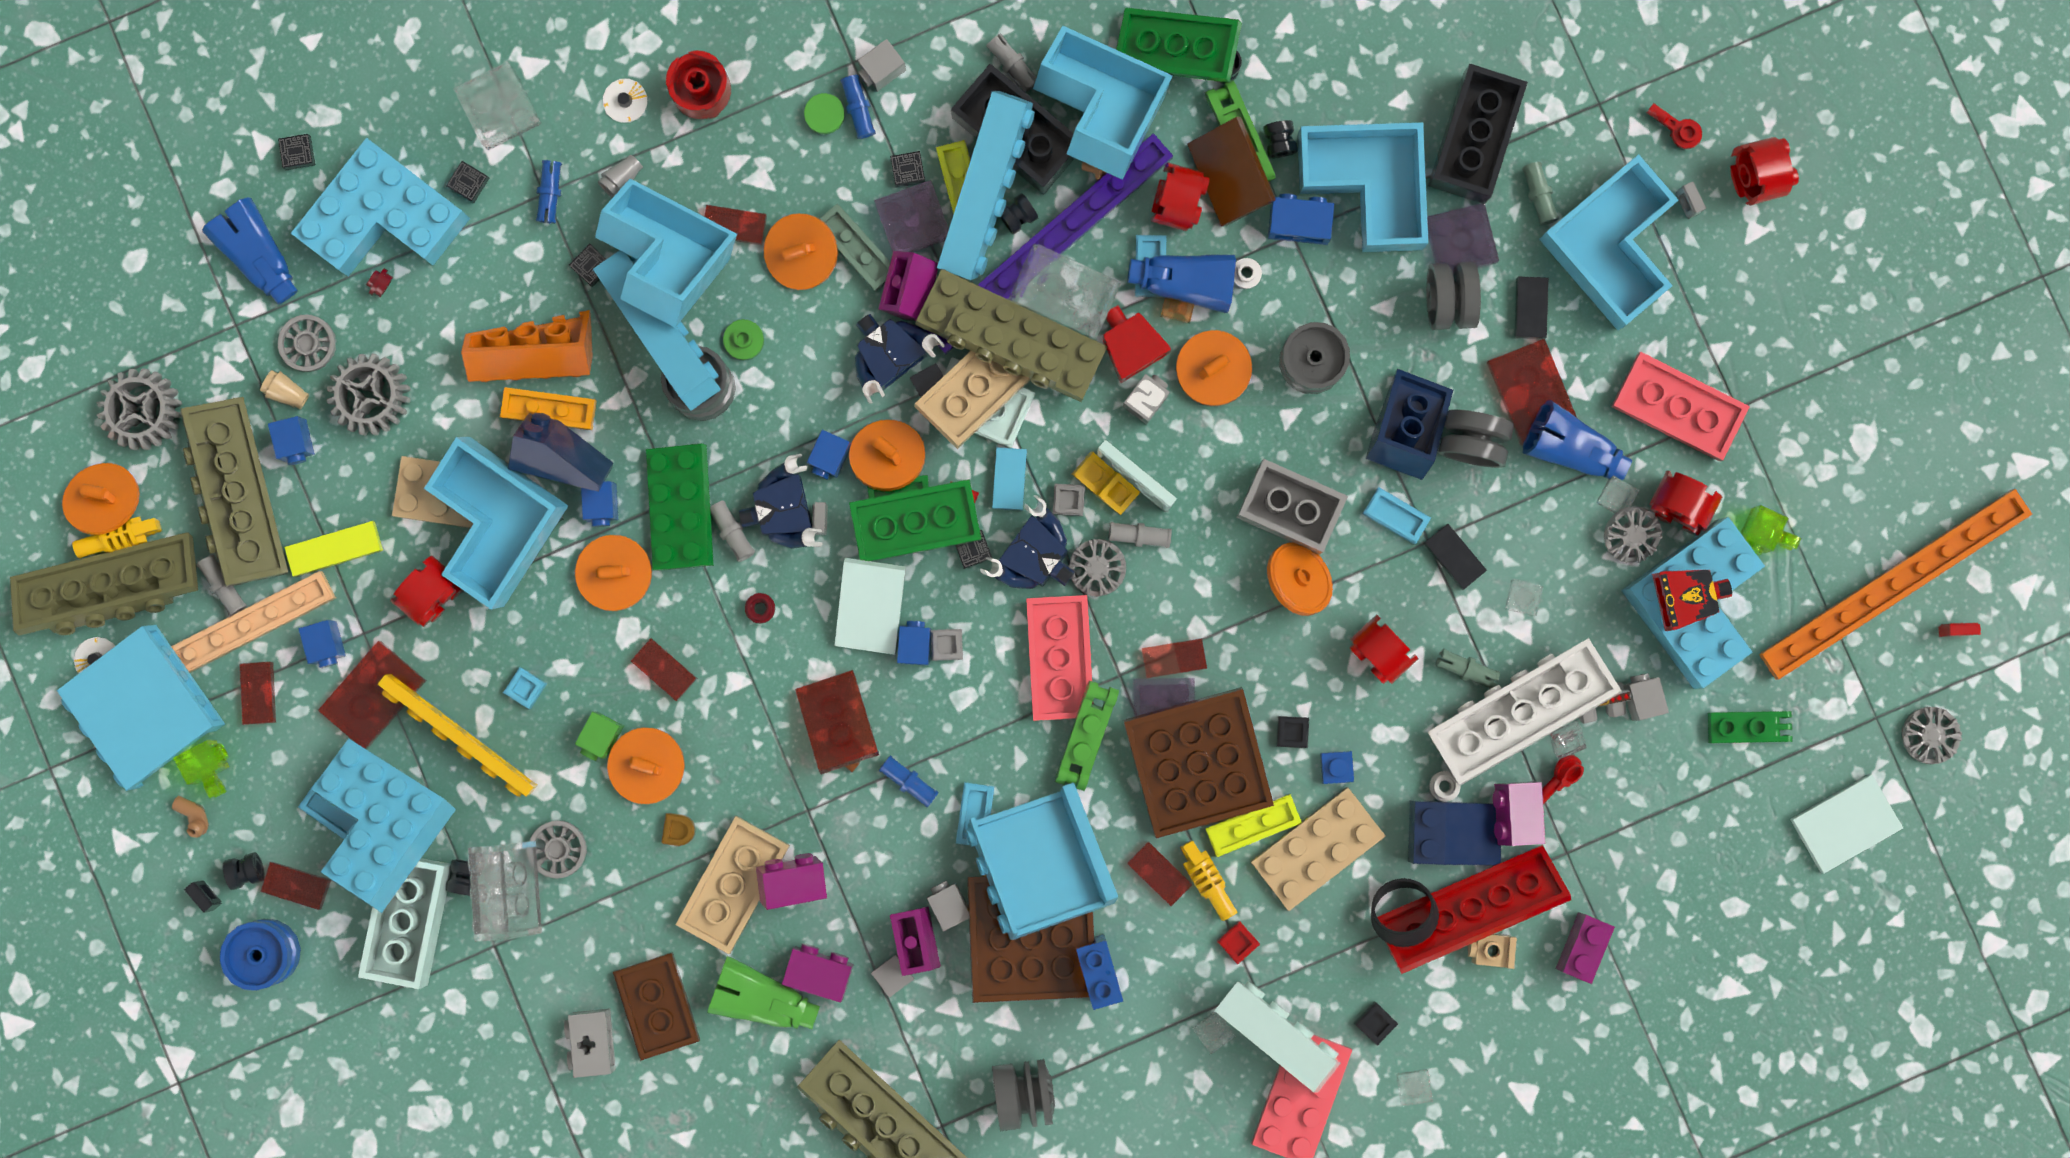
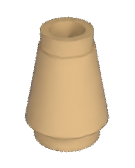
[260,370,309,410]

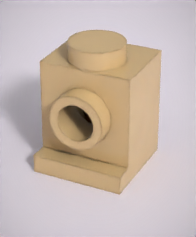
[1468,934,1517,969]

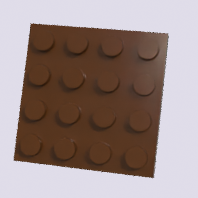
[1123,687,1274,839]
[967,876,1094,1003]

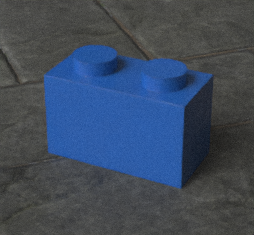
[1268,194,1334,245]

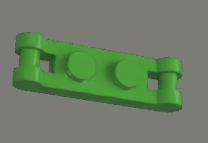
[1205,80,1276,182]
[1055,680,1119,791]

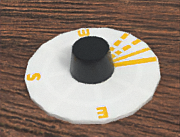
[603,79,647,123]
[74,637,115,673]

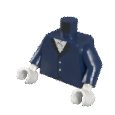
[855,314,945,403]
[739,454,823,549]
[980,495,1075,589]

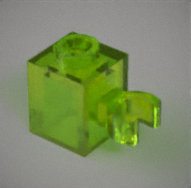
[1741,505,1802,555]
[173,740,230,798]

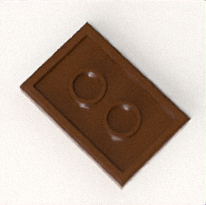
[1187,117,1276,226]
[613,952,700,1061]

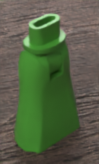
[707,955,820,1029]

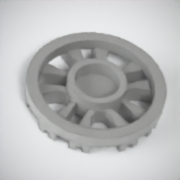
[278,315,337,372]
[1604,506,1662,563]
[1069,539,1126,596]
[1902,707,1962,764]
[528,820,587,878]

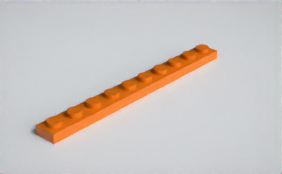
[1759,489,2032,680]

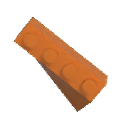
[461,310,593,382]

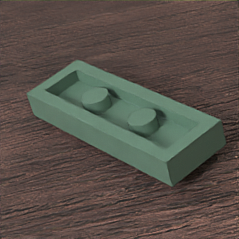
[820,203,891,292]

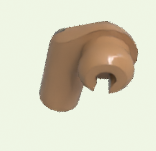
[172,796,209,838]

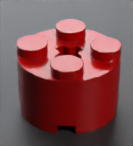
[666,50,731,119]
[1730,137,1799,206]
[1151,163,1209,231]
[1649,470,1723,536]
[390,555,462,627]
[1349,614,1419,684]

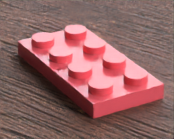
[1611,352,1750,461]
[1026,595,1094,721]
[1251,1035,1352,1158]

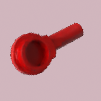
[1646,103,1702,149]
[1542,755,1584,804]

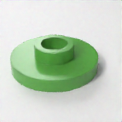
[804,93,845,134]
[723,319,764,360]

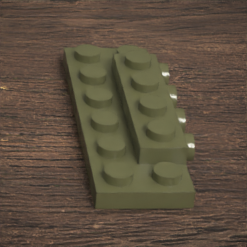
[915,269,1107,402]
[180,397,288,587]
[10,532,198,636]
[797,1040,967,1158]

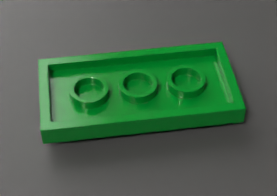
[1116,8,1242,83]
[646,443,714,571]
[849,479,982,562]

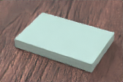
[944,357,1035,448]
[1097,440,1177,512]
[835,558,906,655]
[1790,774,1903,873]

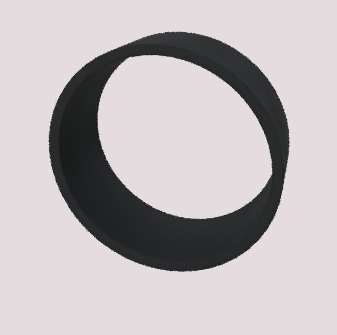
[1371,878,1439,947]

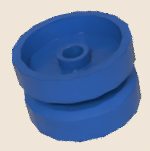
[220,919,301,991]

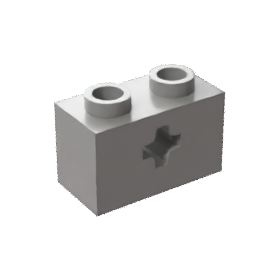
[564,1008,616,1078]

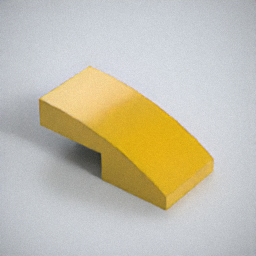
[1072,451,1140,515]

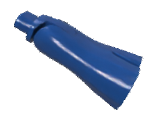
[202,197,298,305]
[1127,255,1236,313]
[1522,400,1632,481]

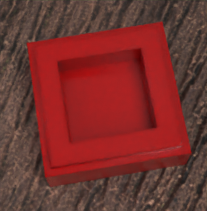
[1939,623,1981,637]
[1217,921,1260,965]

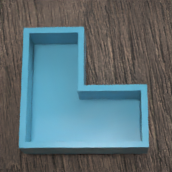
[1033,26,1173,180]
[1297,122,1428,252]
[291,138,470,277]
[1539,154,1679,330]
[595,179,737,328]
[424,437,568,610]
[1621,517,1765,689]
[311,738,456,913]

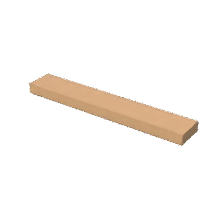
[171,571,336,673]

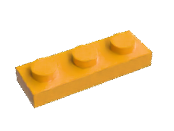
[500,387,597,431]

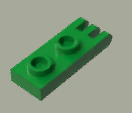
[1707,711,1793,743]

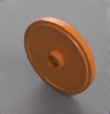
[764,213,838,290]
[1176,330,1252,406]
[849,420,925,491]
[62,463,140,535]
[575,535,652,611]
[1267,542,1333,616]
[607,728,685,804]

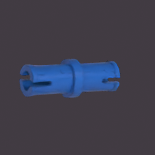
[840,75,876,139]
[536,160,562,224]
[878,755,939,808]

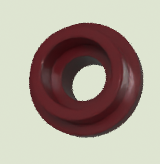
[366,268,393,298]
[745,593,776,624]

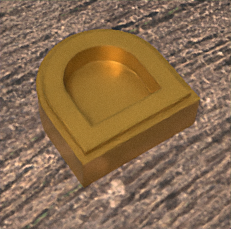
[661,813,696,846]

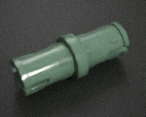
[1522,162,1559,226]
[1436,648,1500,689]

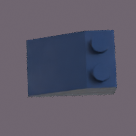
[1366,369,1454,480]
[508,413,613,492]
[1408,800,1501,865]

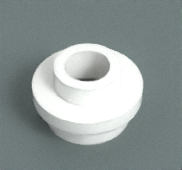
[1234,258,1262,289]
[1429,771,1460,802]

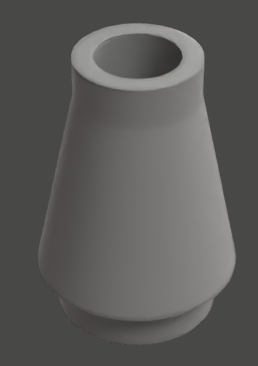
[598,155,643,198]

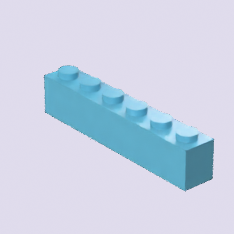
[937,91,1035,280]
[593,250,721,411]

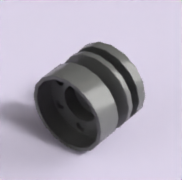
[992,1059,1055,1132]

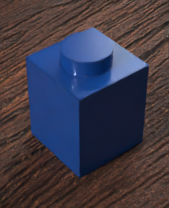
[268,416,315,465]
[807,429,851,480]
[581,481,618,527]
[298,620,346,668]
[897,621,931,665]

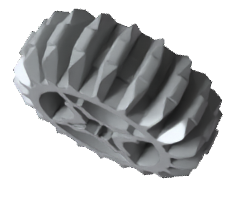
[327,354,411,436]
[96,368,182,451]

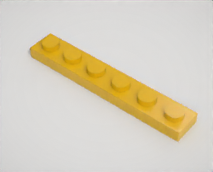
[377,674,538,797]

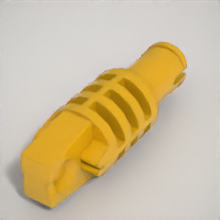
[72,516,162,558]
[1180,840,1238,921]

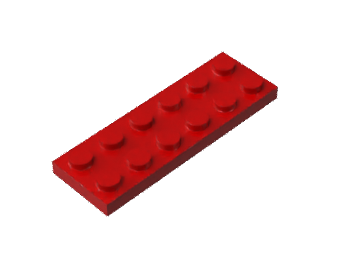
[1377,845,1571,974]

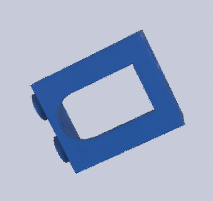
[1076,934,1124,1010]

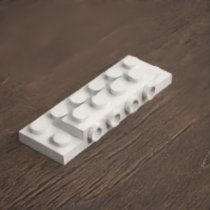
[1428,638,1622,786]

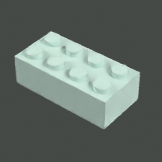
[358,858,451,989]
[1215,981,1341,1093]

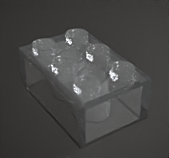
[1008,244,1121,339]
[468,841,542,942]

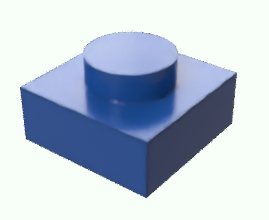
[1320,751,1354,784]

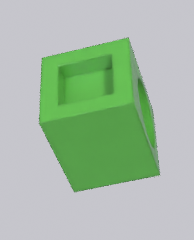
[575,711,624,761]

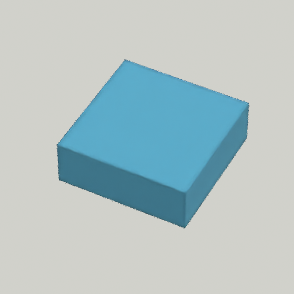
[503,667,547,709]

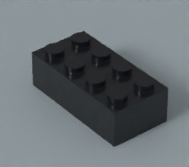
[951,64,1075,195]
[1428,64,1528,204]

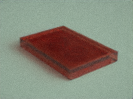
[1487,339,1577,446]
[318,641,427,750]
[795,670,879,775]

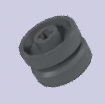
[1426,261,1481,330]
[1279,322,1350,394]
[661,346,736,421]
[1438,409,1514,468]

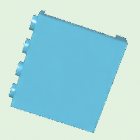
[57,625,225,791]
[965,783,1118,940]

